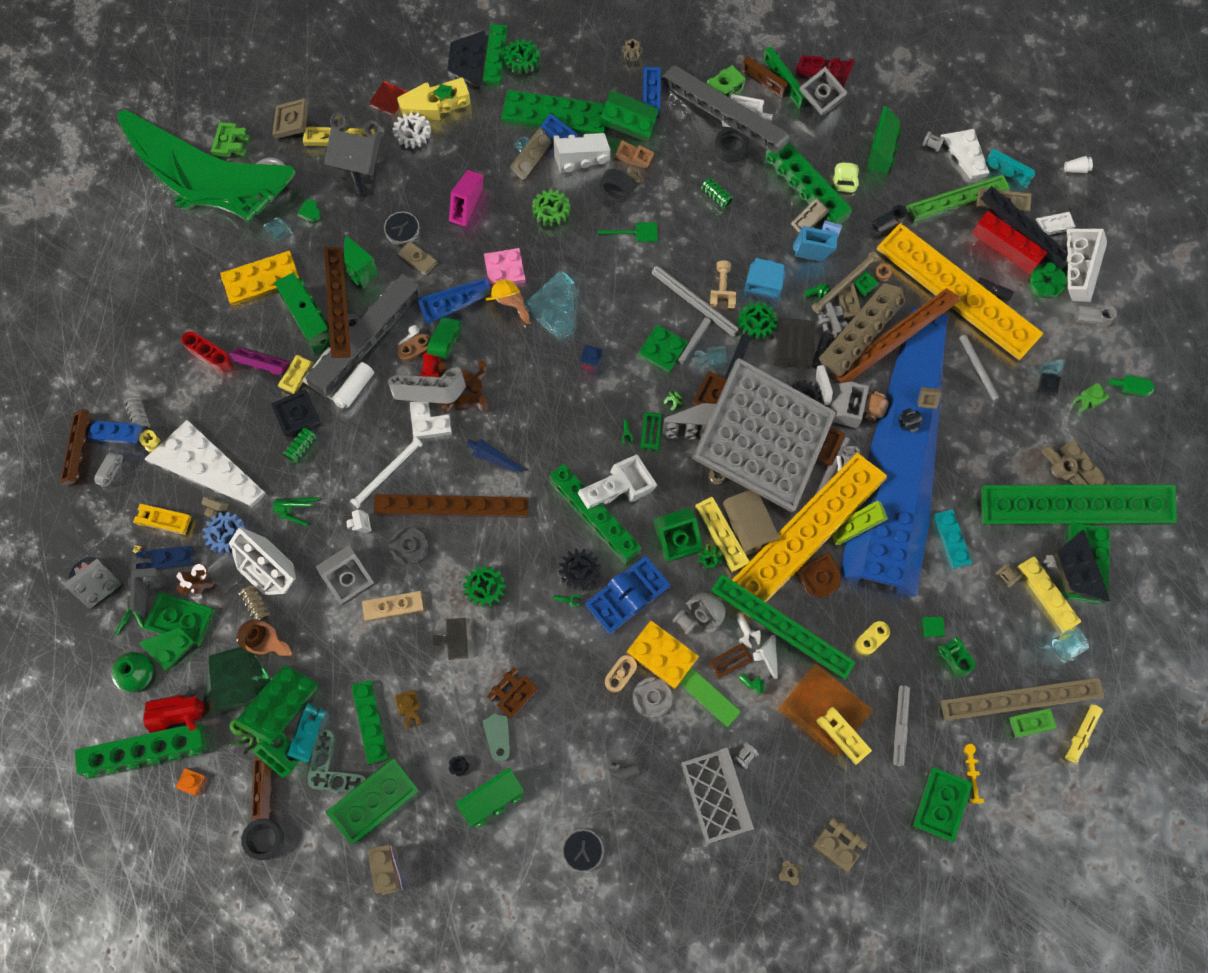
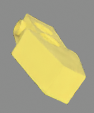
[397,77,471,120]

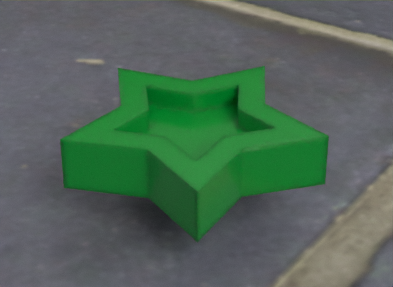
[433,83,452,102]

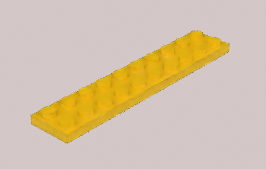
[877,223,1044,361]
[732,453,887,602]

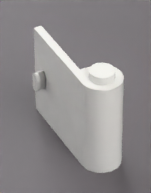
[302,347,374,409]

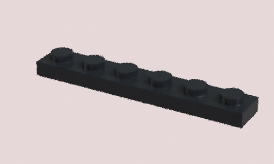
[980,186,1068,269]

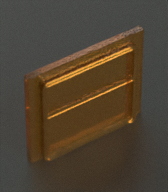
[778,663,873,757]

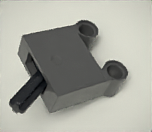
[324,113,384,196]

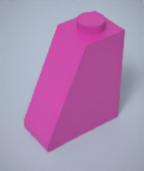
[449,170,484,226]

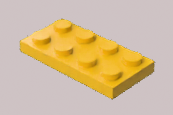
[220,250,299,307]

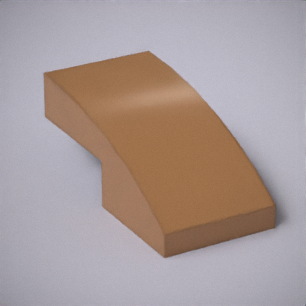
[614,140,654,168]

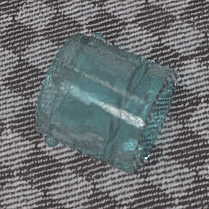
[1052,627,1089,662]

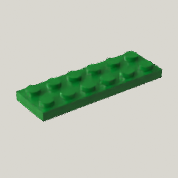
[501,90,605,134]

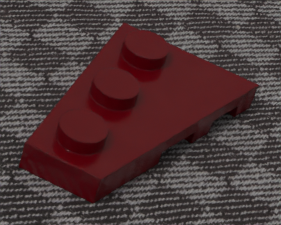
[795,55,855,88]

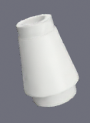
[1064,156,1093,173]

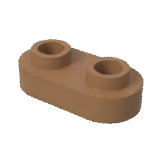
[397,334,431,362]

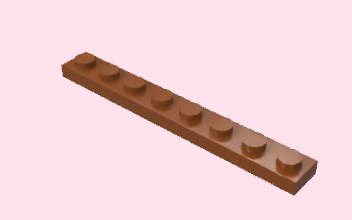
[830,288,960,383]

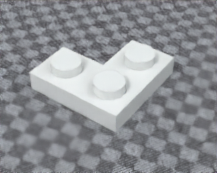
[410,401,452,439]

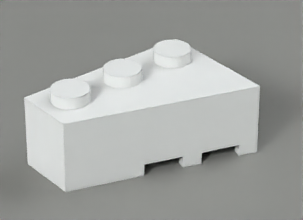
[554,133,611,173]

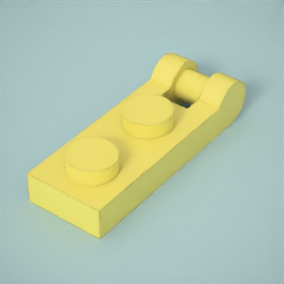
[817,707,872,765]

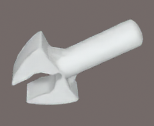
[735,612,761,649]

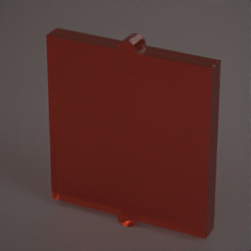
[369,81,408,116]

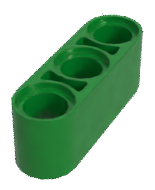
[427,317,462,359]

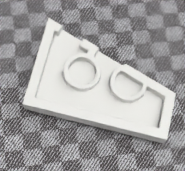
[940,129,989,180]

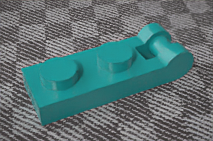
[986,149,1035,187]
[287,702,325,763]

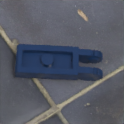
[136,545,193,570]

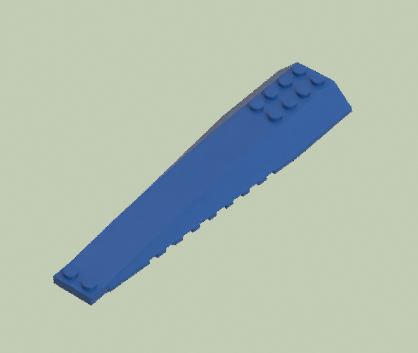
[840,308,948,596]

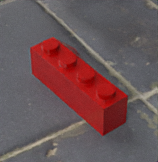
[972,209,1047,275]

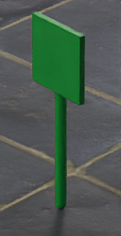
[597,222,658,242]

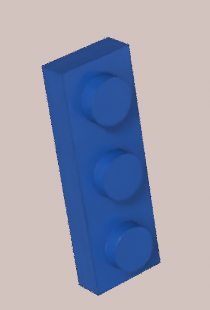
[643,67,661,115]
[87,421,142,444]

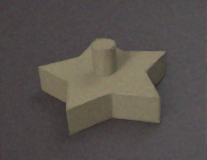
[627,167,644,185]

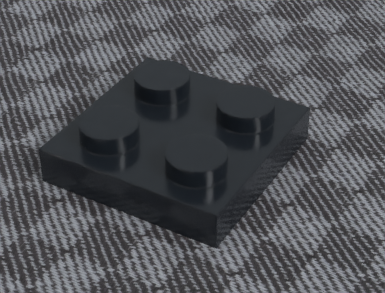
[271,389,321,438]

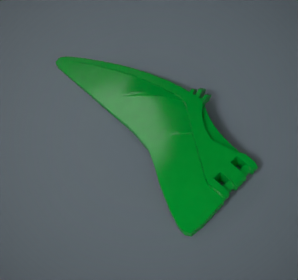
[117,110,295,224]

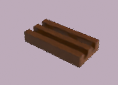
[708,642,753,680]

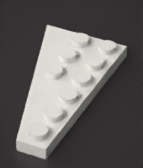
[145,420,266,507]

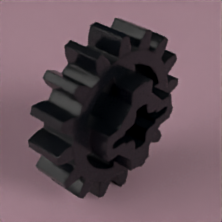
[558,548,601,591]

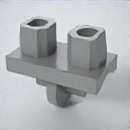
[816,303,848,341]

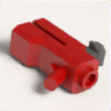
[143,685,205,733]

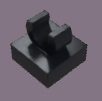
[1037,373,1061,396]

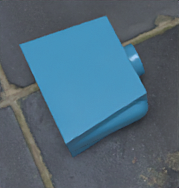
[793,226,837,262]
[744,258,786,299]

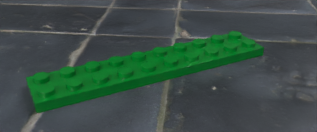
[981,485,1177,524]

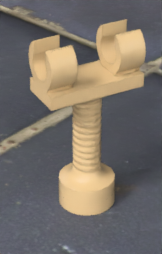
[710,261,736,308]

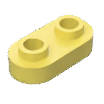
[855,621,890,656]

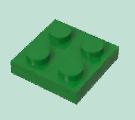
[638,324,688,373]

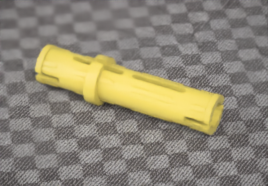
[1065,704,1103,764]

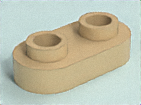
[605,655,637,693]

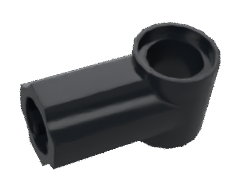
[871,205,907,236]

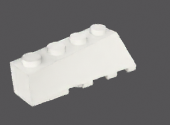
[1067,229,1107,302]

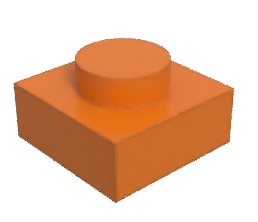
[176,768,206,796]

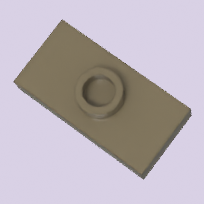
[791,198,829,232]
[398,241,437,276]

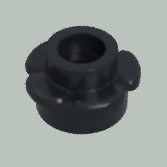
[448,756,469,777]

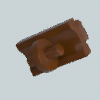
[176,564,214,595]

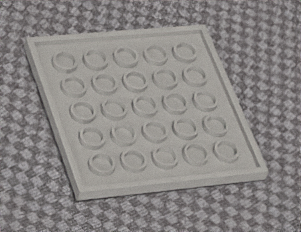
[692,358,836,512]

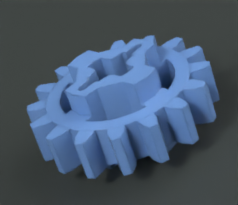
[203,512,247,555]

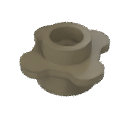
[779,860,803,886]

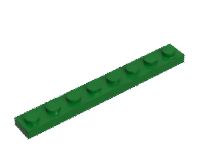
[710,574,856,679]

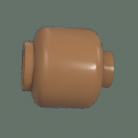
[863,392,889,421]

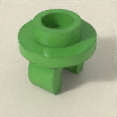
[664,391,684,411]

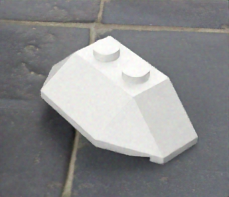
[229,527,296,595]

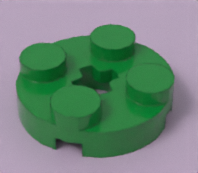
[1029,262,1068,299]

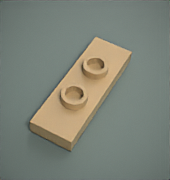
[362,591,424,622]

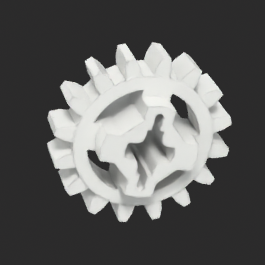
[393,112,431,149]

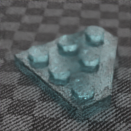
[524,270,574,342]

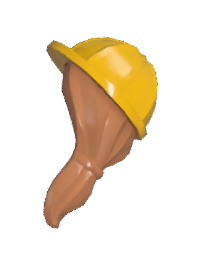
[485,279,531,324]

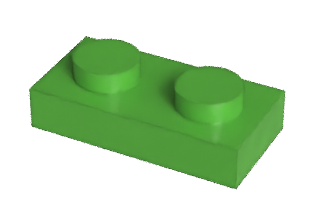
[1009,709,1057,738]

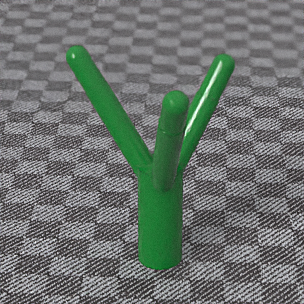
[114,607,144,635]

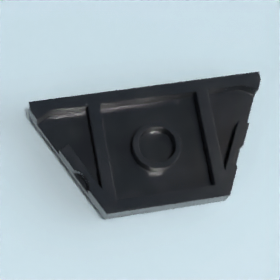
[447,31,486,90]
[1053,530,1111,604]

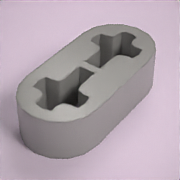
[94,451,123,487]

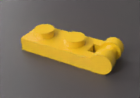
[133,504,192,535]

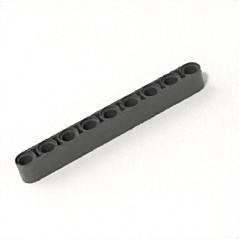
[661,65,790,154]

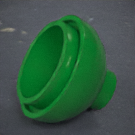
[111,652,154,693]

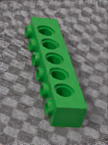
[765,142,852,224]
[549,463,641,565]
[75,723,208,779]

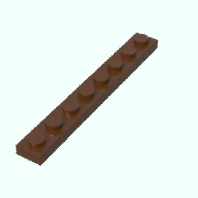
[324,247,351,358]
[374,494,529,518]

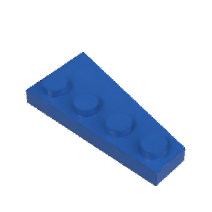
[417,277,492,325]

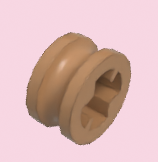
[874,264,892,281]

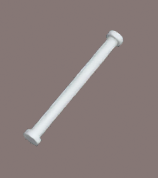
[350,437,423,509]

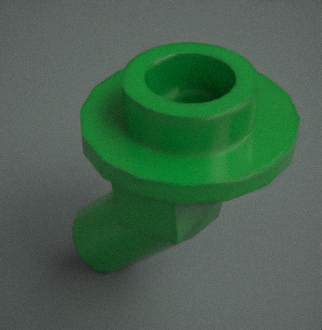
[804,283,831,300]
[738,673,765,696]

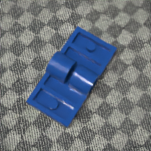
[585,556,671,635]

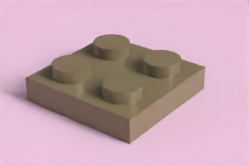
[272,98,309,139]

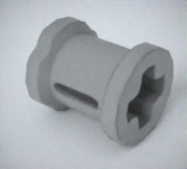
[922,131,945,152]
[672,609,699,635]
[732,742,759,770]

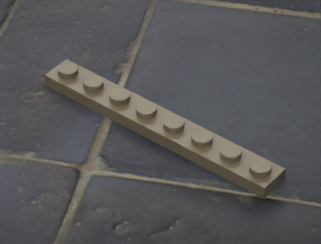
[940,678,1105,722]

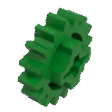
[503,38,540,74]
[737,301,778,341]
[462,565,506,608]

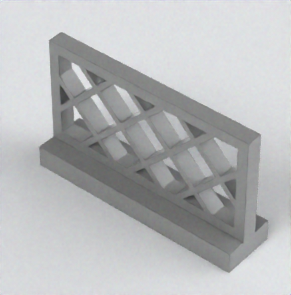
[681,747,755,844]

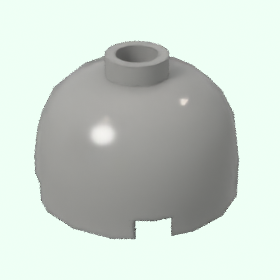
[686,592,726,632]

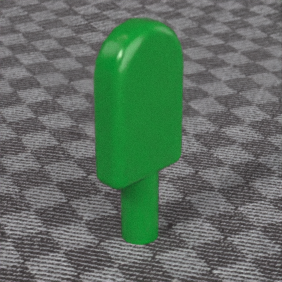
[1108,375,1155,396]

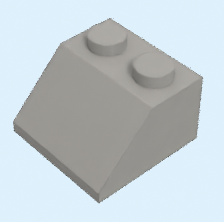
[799,67,848,115]
[315,545,374,605]

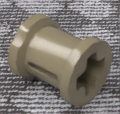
[995,562,1022,588]

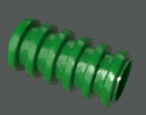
[701,178,733,209]
[283,428,317,463]

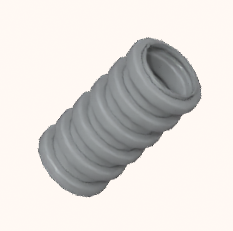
[124,396,150,432]

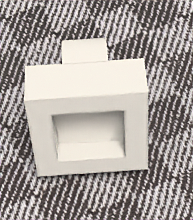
[346,510,372,534]

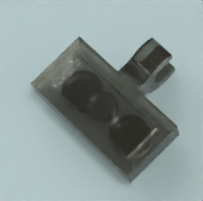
[432,618,468,660]

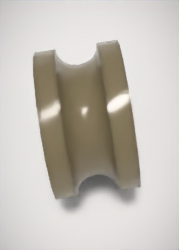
[709,469,726,485]

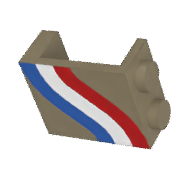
[367,845,404,895]

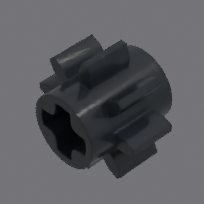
[898,408,923,433]

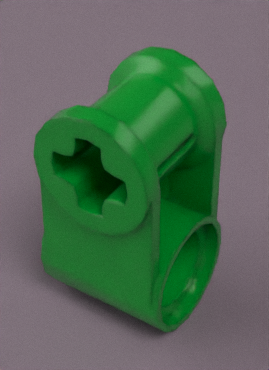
[938,636,975,677]

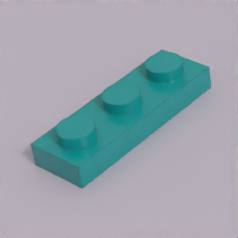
[933,509,972,570]

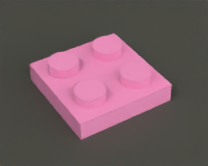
[484,248,526,289]

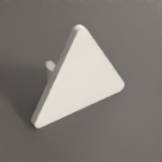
[753,635,778,679]

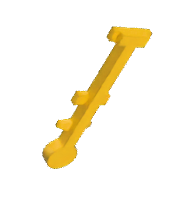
[964,744,984,803]

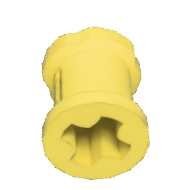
[139,430,162,452]

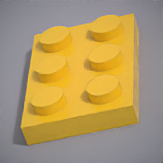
[626,620,699,689]

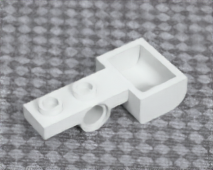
[578,455,657,509]

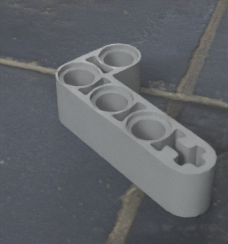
[388,367,466,403]

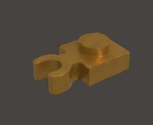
[395,690,421,728]

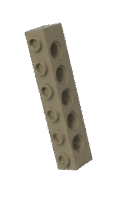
[819,283,906,377]

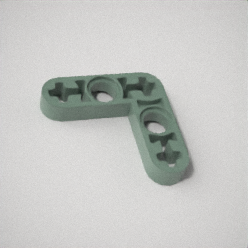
[308,729,366,793]

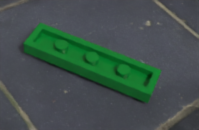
[483,24,508,86]
[763,46,807,109]
[351,680,389,765]

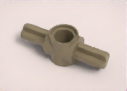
[1042,445,1087,485]

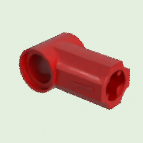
[420,352,440,377]

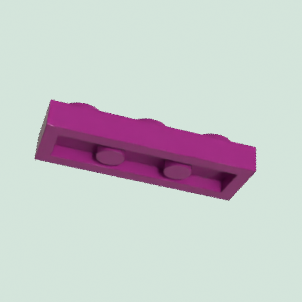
[229,347,290,375]

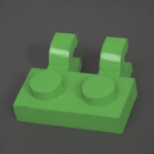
[211,122,250,157]

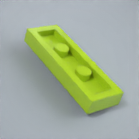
[832,500,888,546]

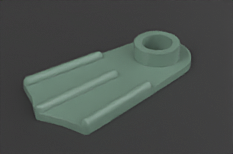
[482,713,510,762]

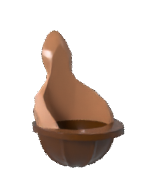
[236,619,292,656]

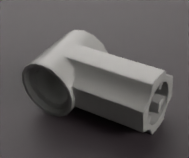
[1075,305,1117,328]

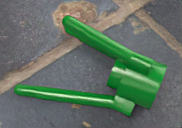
[273,497,319,526]

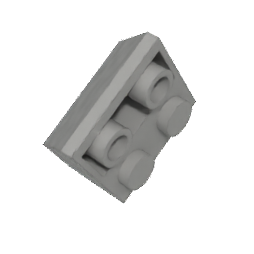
[824,382,869,428]

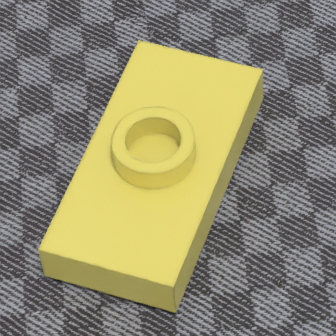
[278,355,314,394]

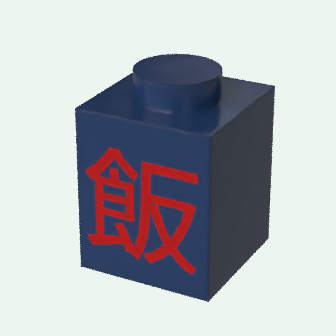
[580,344,603,375]

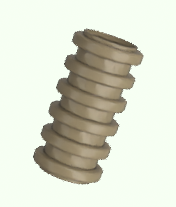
[239,585,270,620]

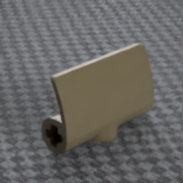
[723,490,780,555]

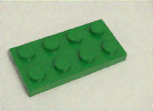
[1067,524,1110,604]
[235,665,319,744]
[325,757,419,845]

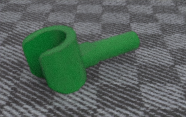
[621,419,633,444]
[553,594,581,608]

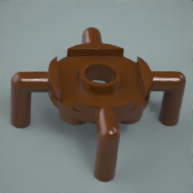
[439,361,488,414]

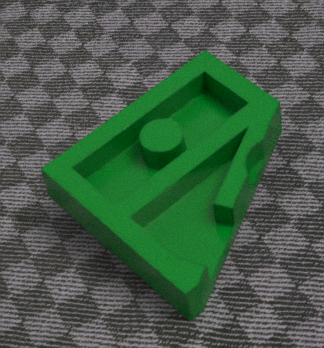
[139,628,196,671]

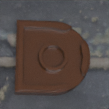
[795,552,841,598]

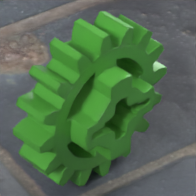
[532,189,570,227]

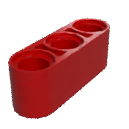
[181,331,232,373]

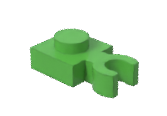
[1072,383,1109,412]

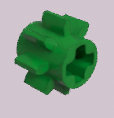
[698,544,722,568]

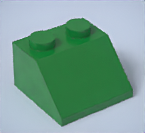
[344,236,379,289]
[653,508,703,562]

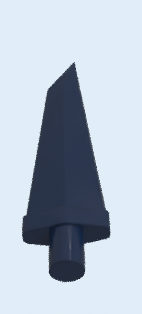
[466,438,527,472]

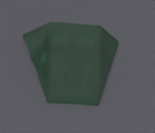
[201,647,271,720]

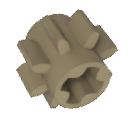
[622,39,643,61]

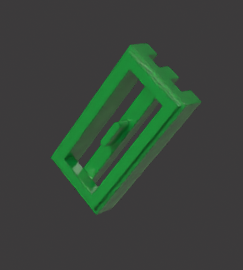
[640,412,663,451]

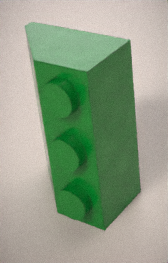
[599,90,659,142]
[867,106,902,174]
[455,768,525,829]

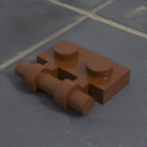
[487,667,539,720]

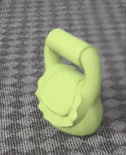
[833,163,859,193]

